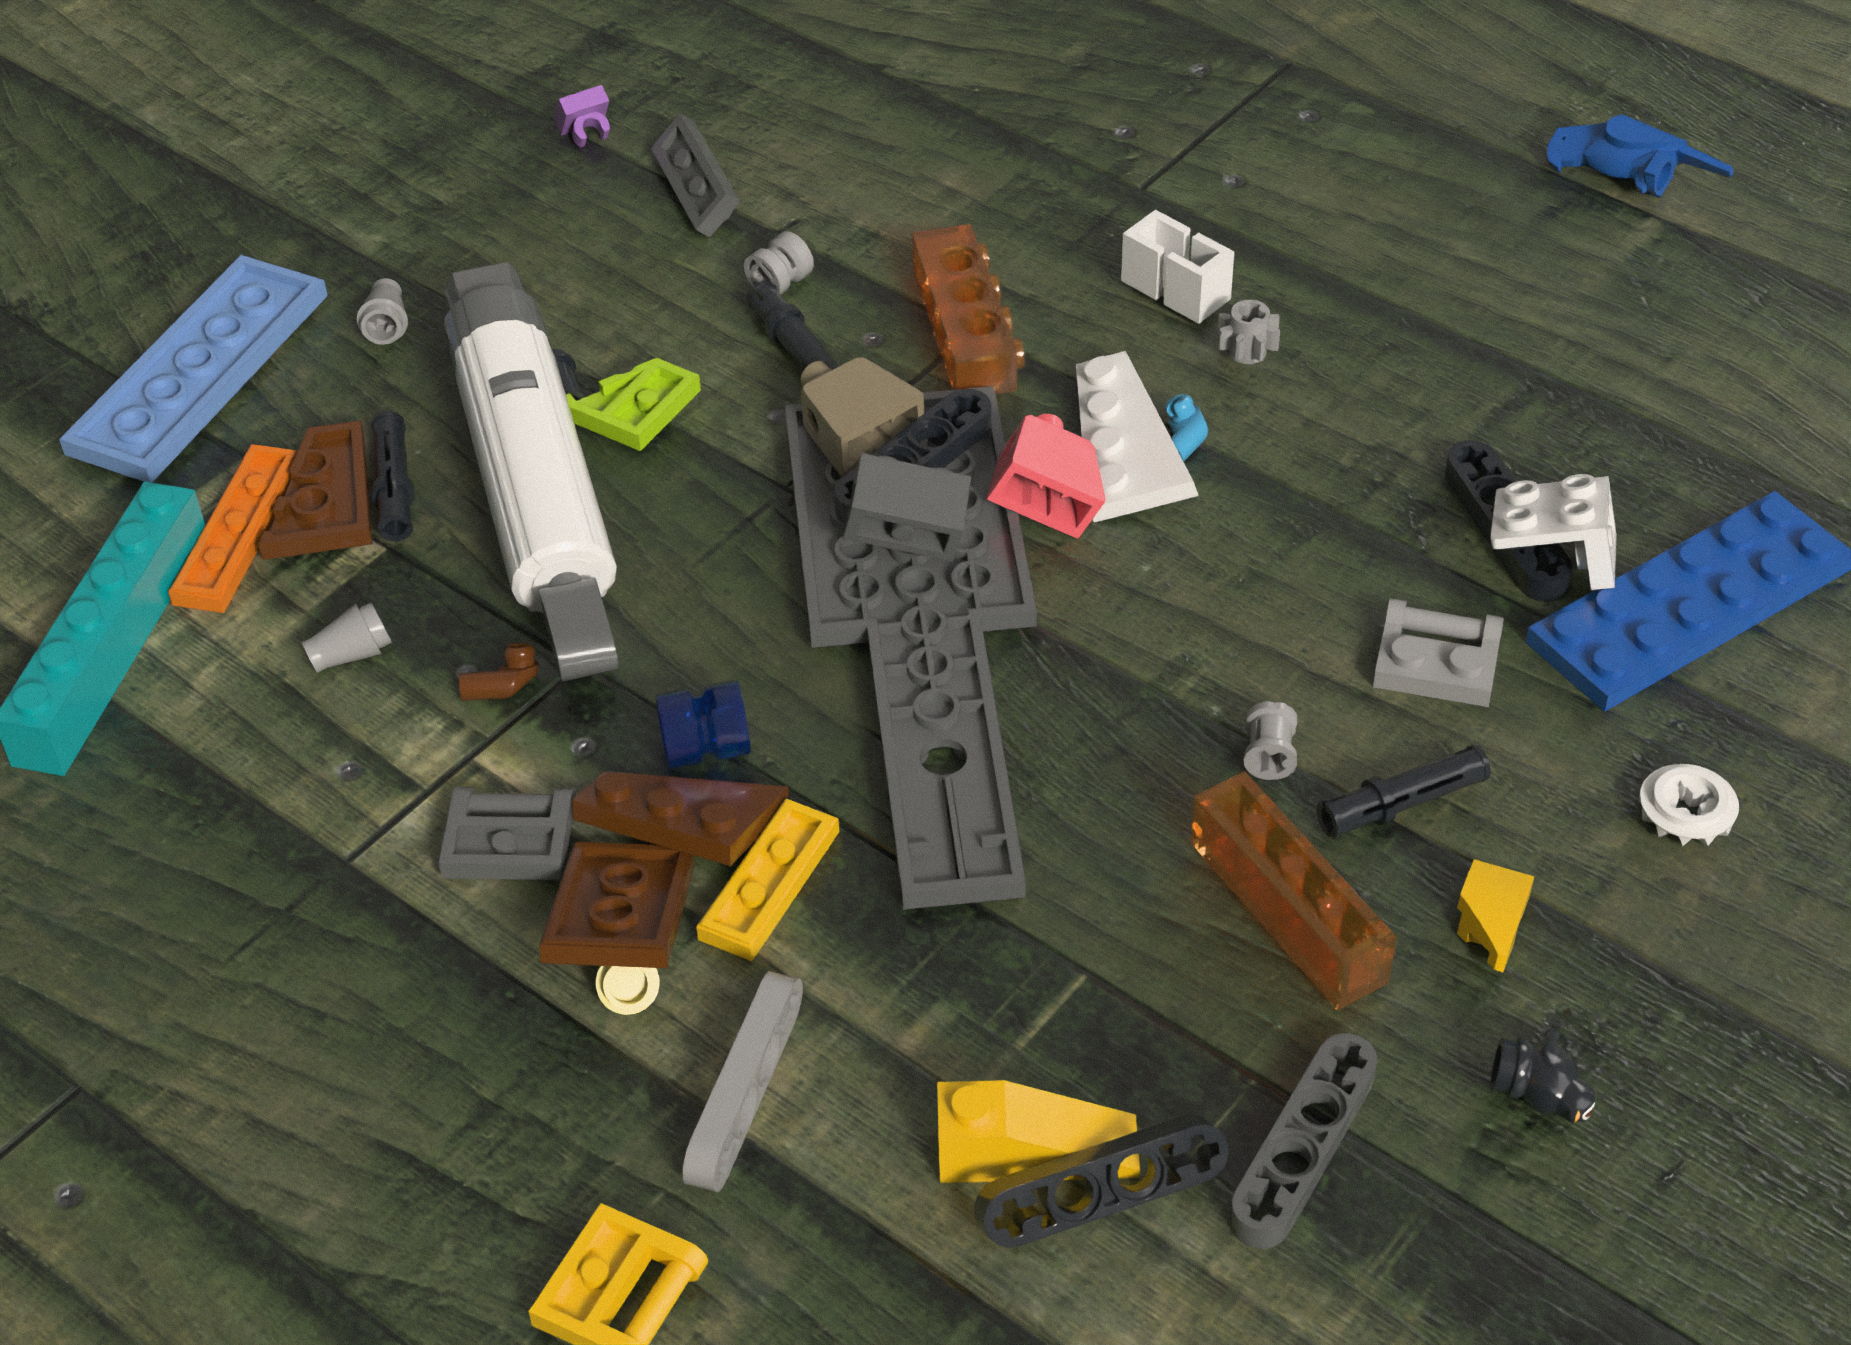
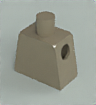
[800,357,924,477]

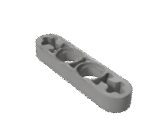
[683,971,803,1192]

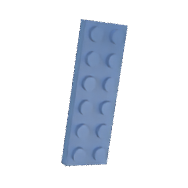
[59,255,328,483]

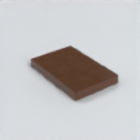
[539,842,695,969]

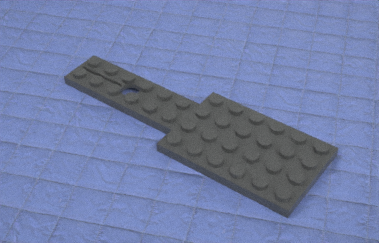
[785,386,1037,910]

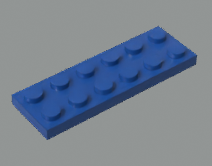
[1525,491,1851,712]

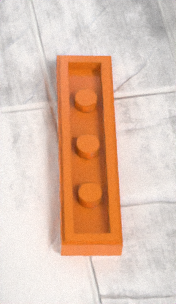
[168,444,298,613]

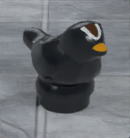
[1490,1028,1595,1124]

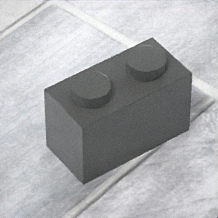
[843,453,971,562]

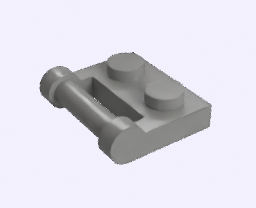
[1373,598,1504,707]

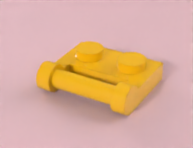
[529,1203,709,1345]

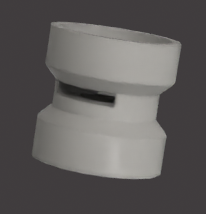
[744,231,814,296]

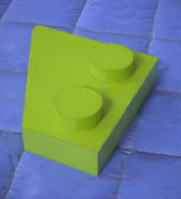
[566,358,701,451]

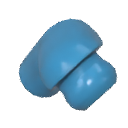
[1165,394,1208,462]

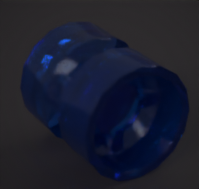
[655,680,751,769]

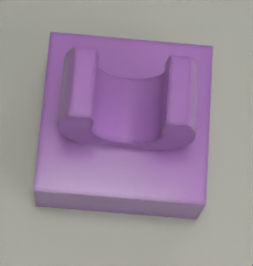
[554,85,610,147]

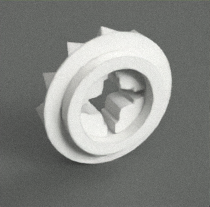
[1638,764,1739,846]

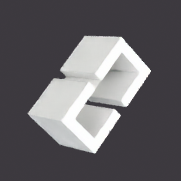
[1121,210,1234,324]

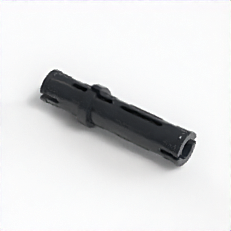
[746,281,839,371]
[371,411,415,542]
[1316,745,1491,839]

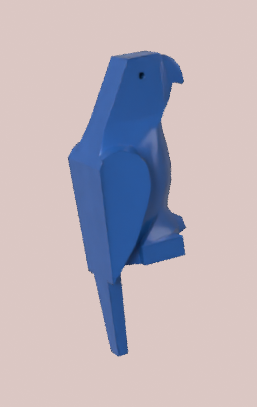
[1547,114,1734,198]

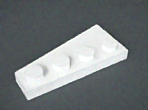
[1076,351,1199,522]

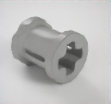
[1243,701,1297,780]

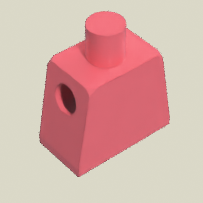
[987,414,1105,539]

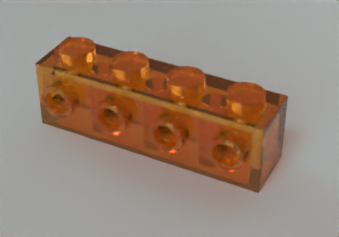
[1191,771,1397,1010]

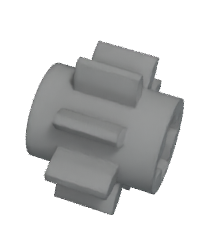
[1218,300,1280,364]

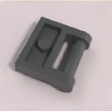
[439,787,576,880]

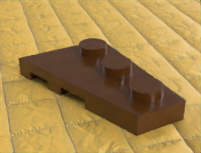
[258,420,373,560]
[572,771,789,866]

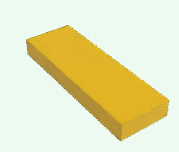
[696,799,840,962]

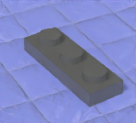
[651,113,740,237]

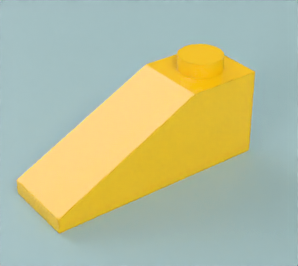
[937,1080,1140,1183]

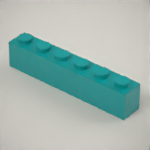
[0,481,205,776]

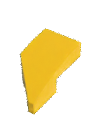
[1457,859,1535,972]

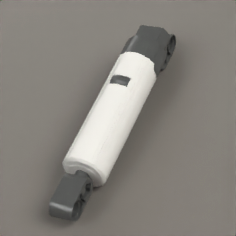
[444,262,619,682]

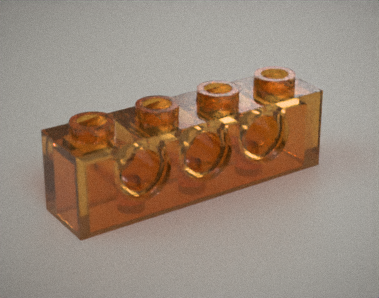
[912,224,1025,394]

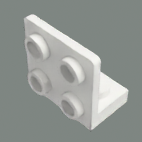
[1491,474,1617,590]

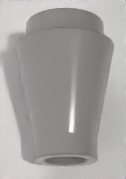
[357,278,408,345]
[302,602,392,673]

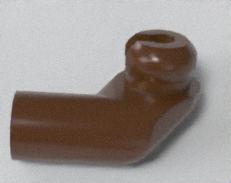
[459,642,539,701]

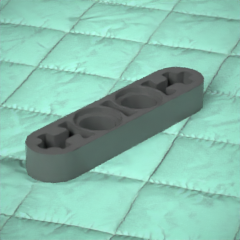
[1230,1033,1378,1249]

